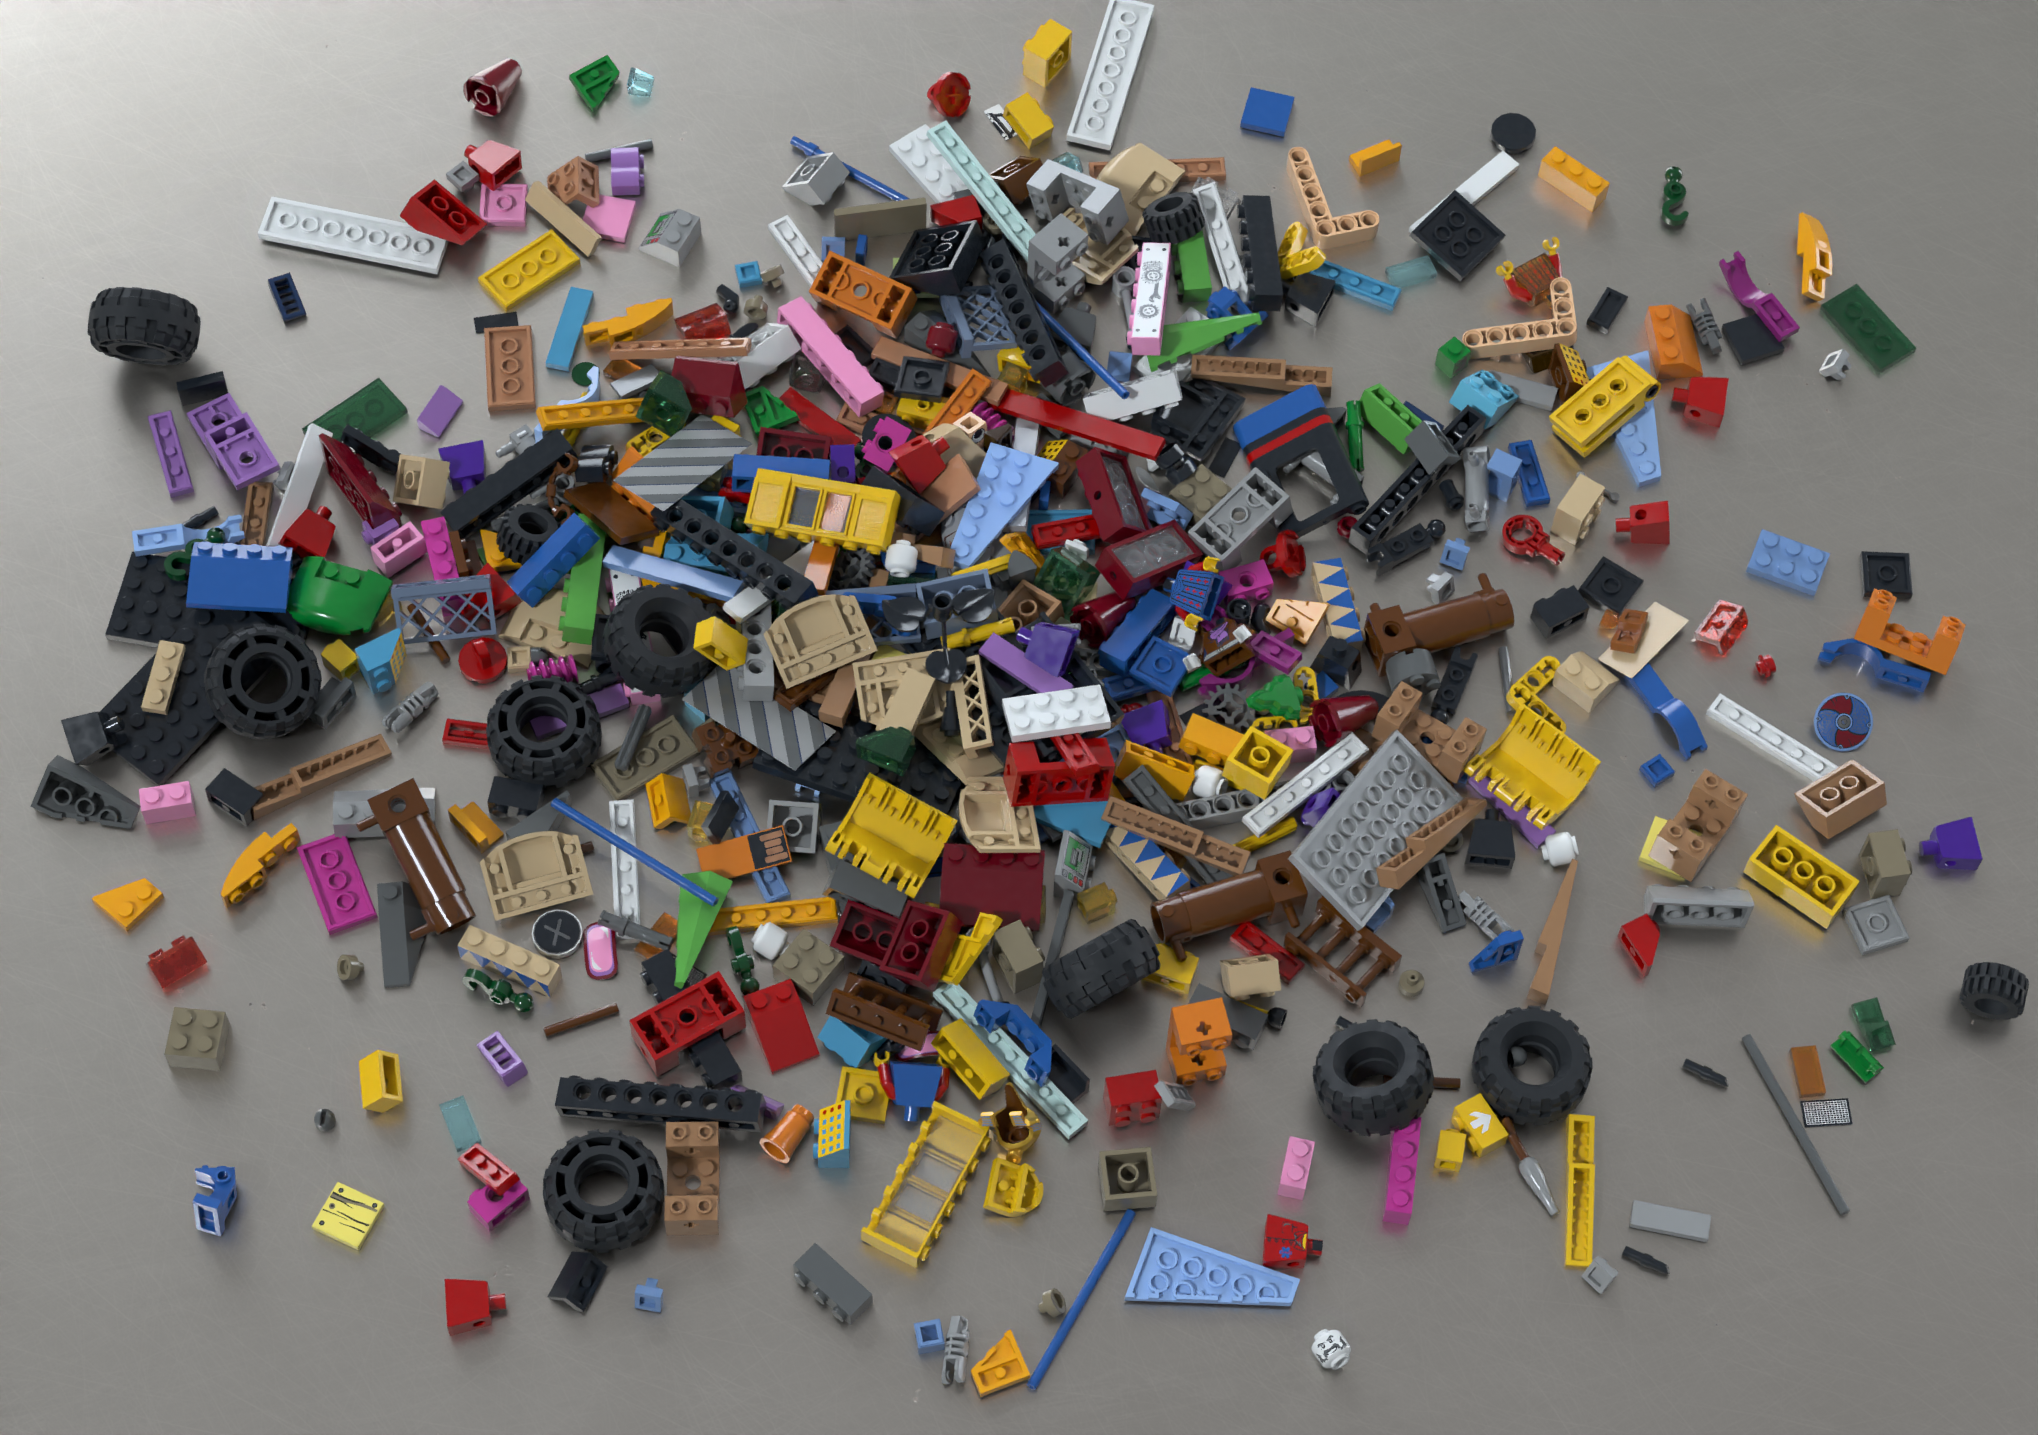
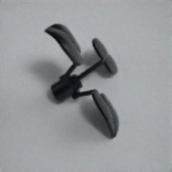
[882,589,995,684]

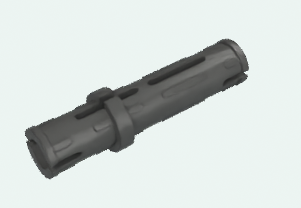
[598,910,674,951]

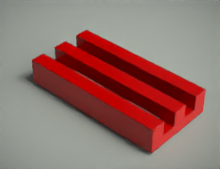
[442,718,489,750]

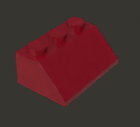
[668,356,748,418]
[756,427,834,462]
[829,899,900,966]
[879,900,963,992]

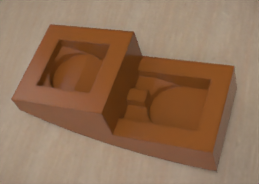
[1610,608,1648,654]

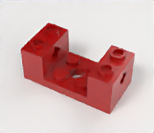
[1003,738,1115,807]
[629,971,746,1077]

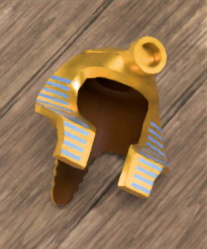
[978,1082,1042,1164]

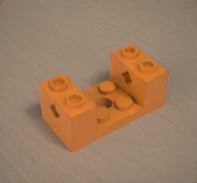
[809,251,918,339]
[1854,589,1966,675]
[1166,997,1232,1086]

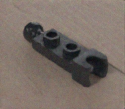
[1365,519,1446,576]
[1430,646,1478,724]

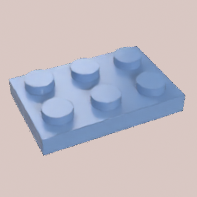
[1746,529,1830,596]

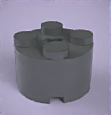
[1040,349,1096,406]
[1385,649,1441,700]

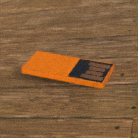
[696,825,793,879]

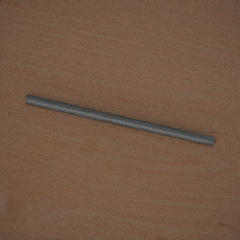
[1742,1034,1850,1215]

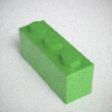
[1171,230,1212,303]
[1359,383,1422,455]

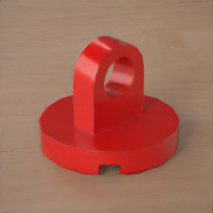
[927,72,971,117]
[1259,530,1306,578]
[458,637,508,684]

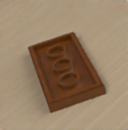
[564,482,659,545]

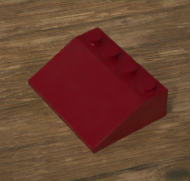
[318,433,402,529]
[939,843,1045,932]

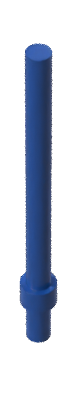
[790,136,910,201]

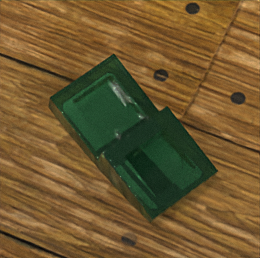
[1851,997,1896,1052]

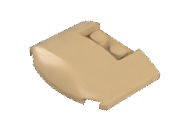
[1097,143,1185,236]
[1063,208,1139,285]
[499,587,606,670]
[763,594,878,689]
[852,648,957,725]
[914,717,1005,786]
[959,777,1041,853]
[480,831,593,921]

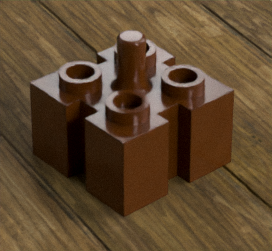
[691,721,758,779]

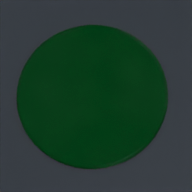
[572,362,600,386]

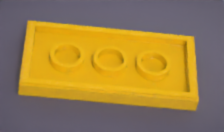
[478,229,580,312]

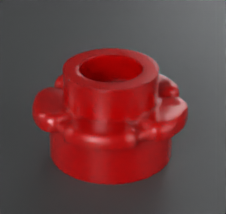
[1755,654,1776,677]

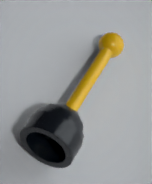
[1229,996,1288,1029]

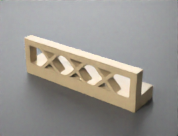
[953,655,994,759]

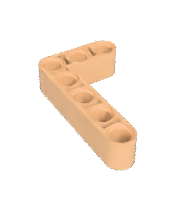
[1286,147,1380,250]
[1462,277,1577,359]

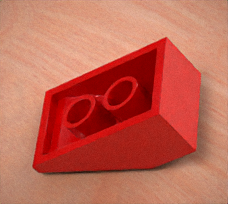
[400,179,487,245]
[743,979,820,1074]

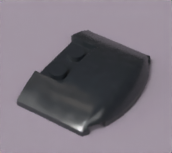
[1151,378,1246,461]

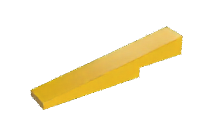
[1565,1114,1595,1268]

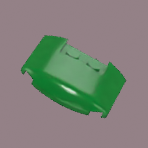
[287,556,393,635]

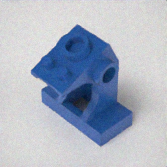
[1206,286,1269,350]
[192,1165,237,1237]

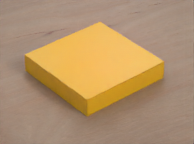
[835,1066,889,1125]

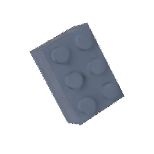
[916,569,999,640]

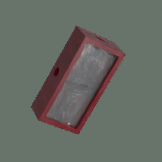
[1075,447,1152,544]
[1095,519,1203,601]

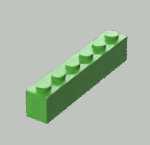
[558,513,605,645]

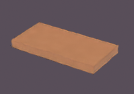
[484,325,536,412]
[894,454,981,543]

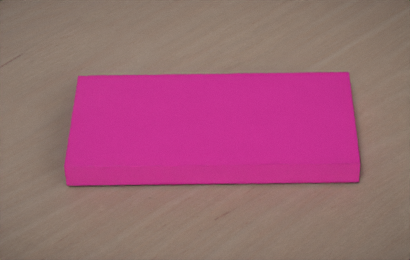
[297,834,378,935]

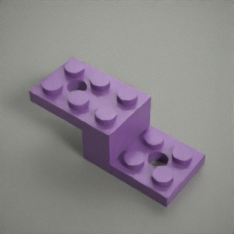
[186,393,280,491]

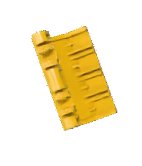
[1463,703,1601,830]
[825,772,958,899]

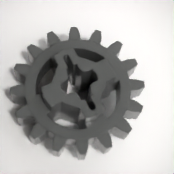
[830,548,876,590]
[1202,683,1255,733]

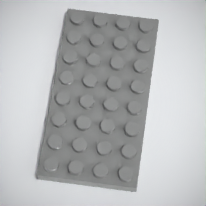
[1288,729,1463,931]

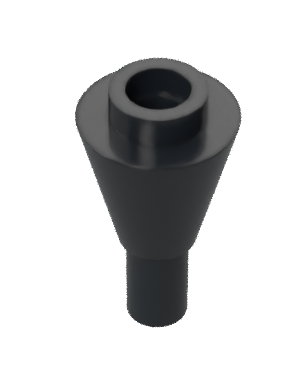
[939,691,961,737]

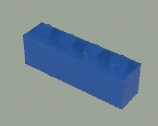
[732,454,830,497]
[507,513,600,608]
[1098,589,1176,677]

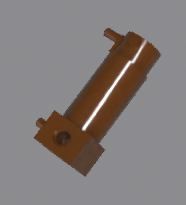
[1364,573,1515,678]
[356,778,476,940]
[1150,850,1308,962]

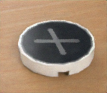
[532,909,583,959]

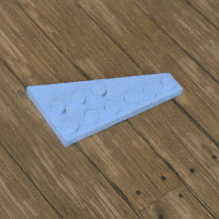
[1586,350,1661,487]
[950,442,1059,569]
[1124,1227,1300,1306]

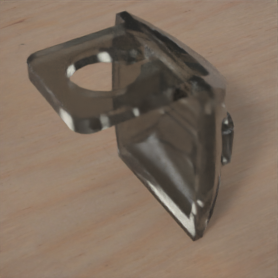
[789,355,826,393]

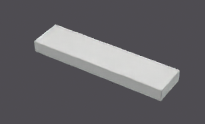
[768,215,823,288]

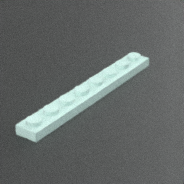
[926,121,1036,264]
[933,983,1088,1140]

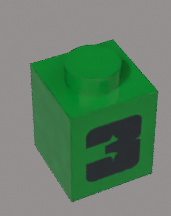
[1435,336,1471,379]

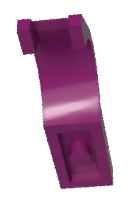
[1719,251,1800,342]
[1199,605,1302,675]
[1198,628,1295,696]

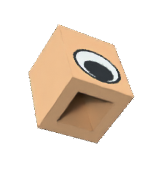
[953,411,987,448]

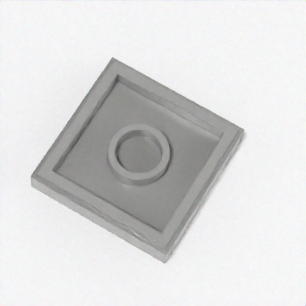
[1842,895,1910,955]

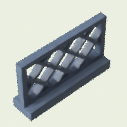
[939,285,1017,358]
[391,574,497,644]
[818,583,921,646]

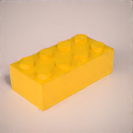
[1743,825,1860,929]

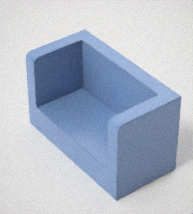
[1487,448,1522,502]

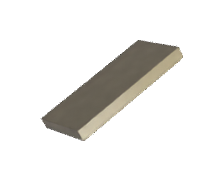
[834,197,927,241]
[590,715,701,801]

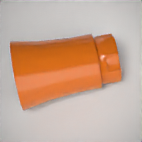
[760,1104,814,1163]

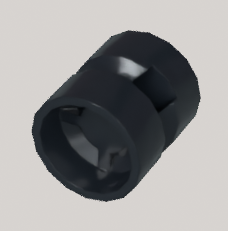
[1155,440,1197,486]

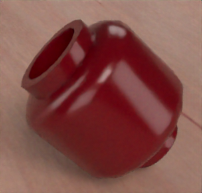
[926,322,958,358]

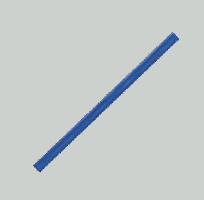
[1036,301,1130,399]
[551,798,719,907]
[1026,1209,1136,1390]

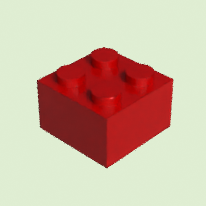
[1103,1070,1162,1127]

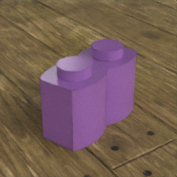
[611,147,644,196]

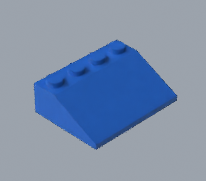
[186,541,293,613]

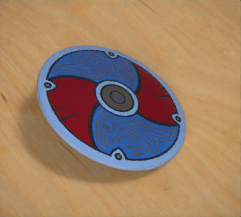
[1814,693,1873,751]

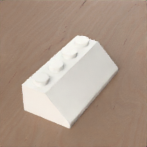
[716,323,801,389]
[1083,368,1183,422]

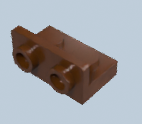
[449,530,482,577]

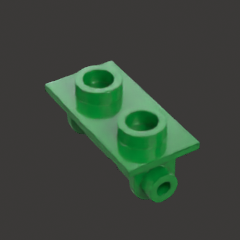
[1830,1030,1884,1083]

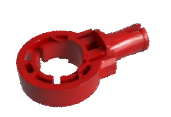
[1502,515,1565,565]

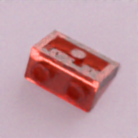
[674,303,731,340]
[1694,599,1748,655]
[145,935,207,989]

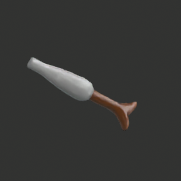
[1500,1117,1560,1216]

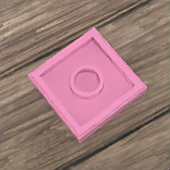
[479,184,528,227]
[583,195,636,243]

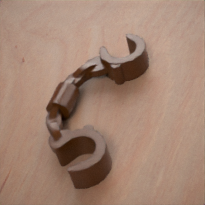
[546,453,578,525]

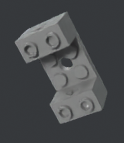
[1026,159,1129,245]
[1027,213,1088,315]
[1188,467,1293,572]

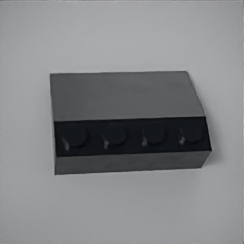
[889,220,986,296]

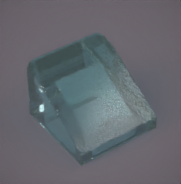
[627,67,654,97]
[1052,152,1083,173]

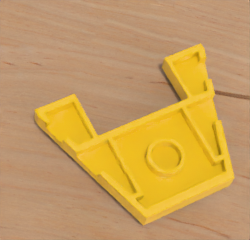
[925,902,1003,986]

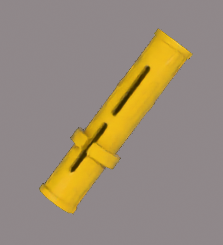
[940,617,1015,650]

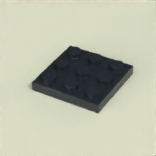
[1409,190,1506,281]

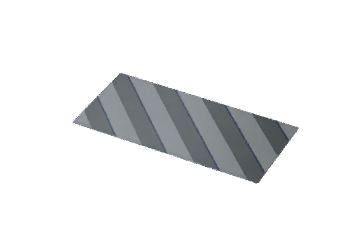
[613,414,752,511]
[682,666,836,770]

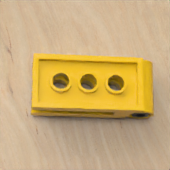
[1549,356,1661,458]

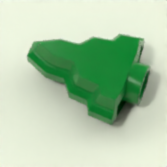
[1246,674,1303,720]

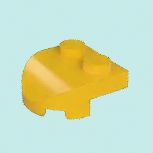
[983,1157,1043,1217]

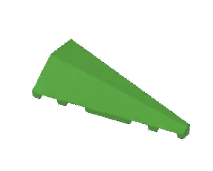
[1147,313,1262,372]
[674,871,733,989]

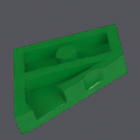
[569,55,620,113]
[745,386,800,437]

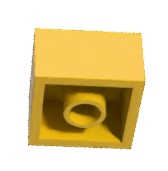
[1022,19,1072,88]
[1222,726,1294,800]

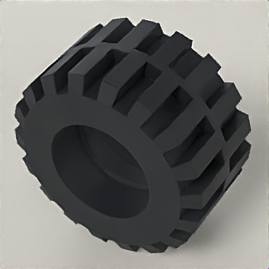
[1142,192,1205,244]
[496,504,561,566]
[1959,962,2029,1020]

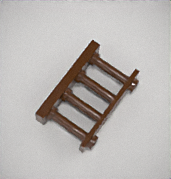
[1283,896,1402,1007]
[825,972,944,1051]

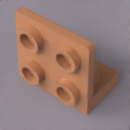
[547,156,599,208]

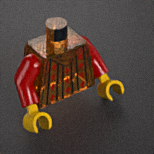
[1496,237,1563,309]

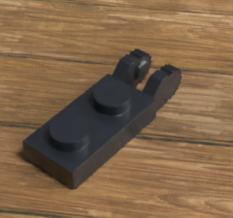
[340,424,401,474]

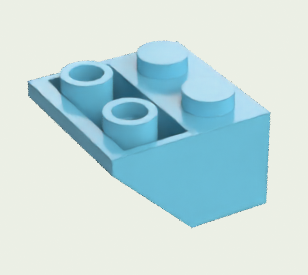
[1449,369,1519,429]

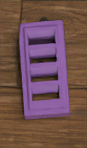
[477,1030,528,1087]

